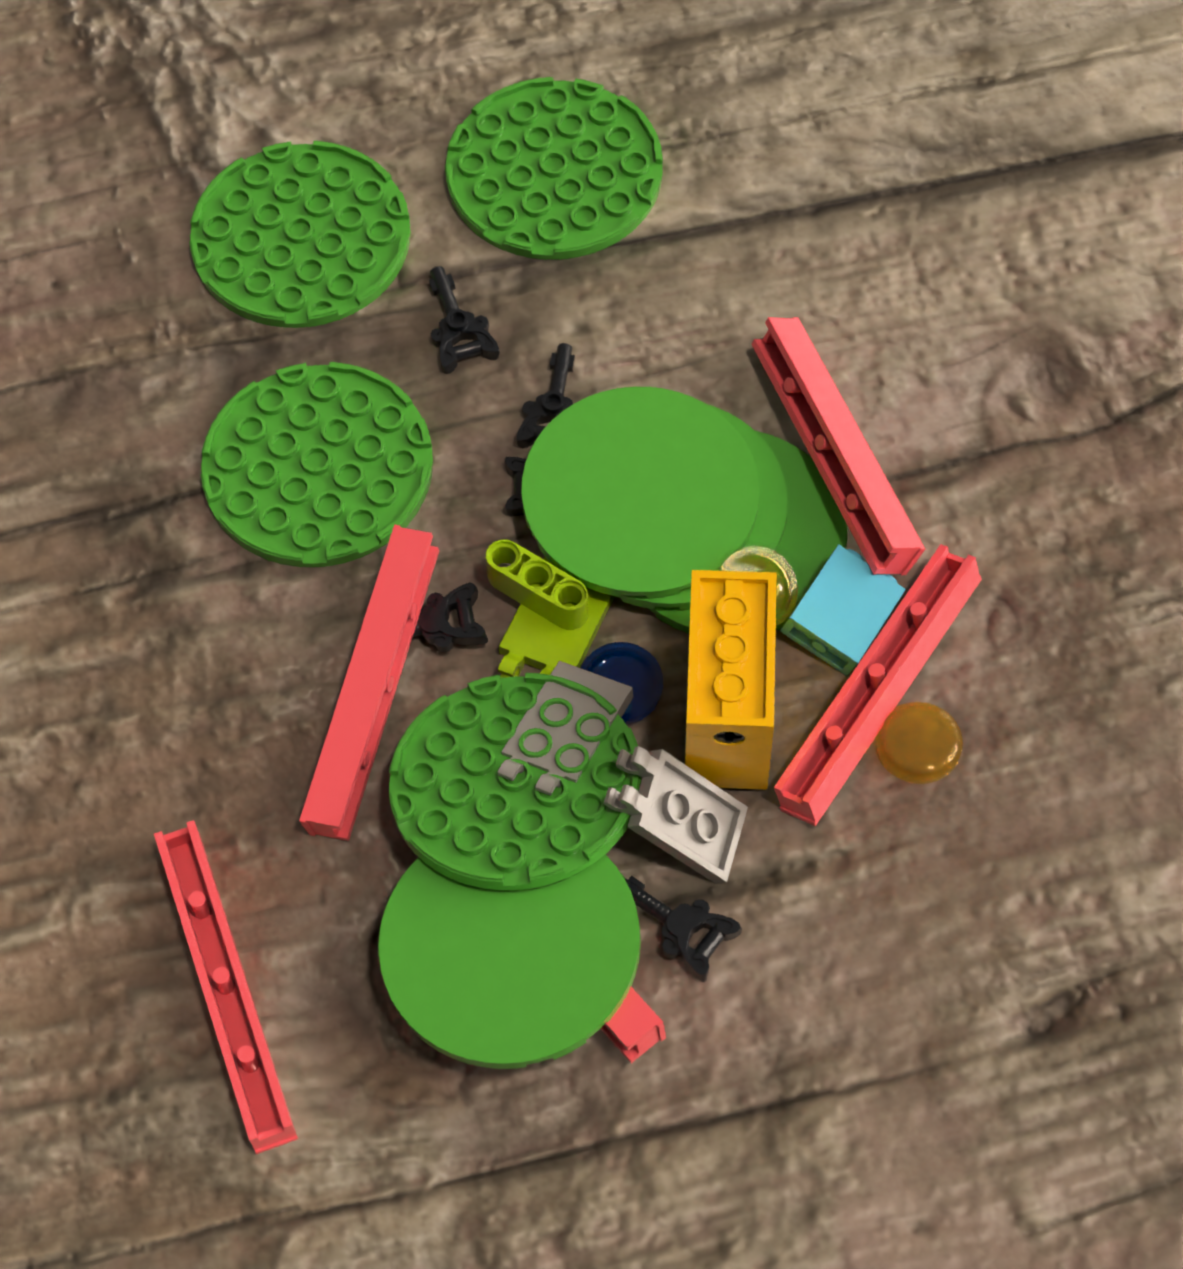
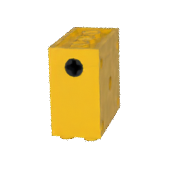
[685,570,777,790]

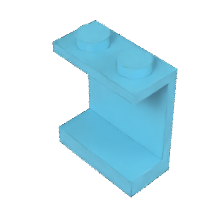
[780,544,906,676]

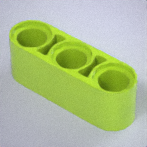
[486,540,588,630]

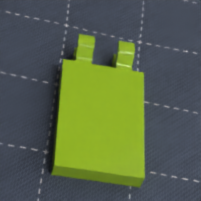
[498,557,615,678]

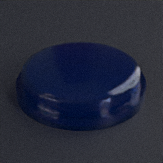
[581,642,663,724]

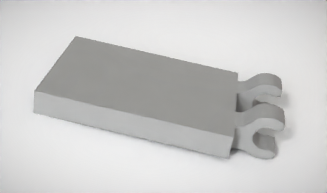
[498,661,634,796]
[604,746,748,884]

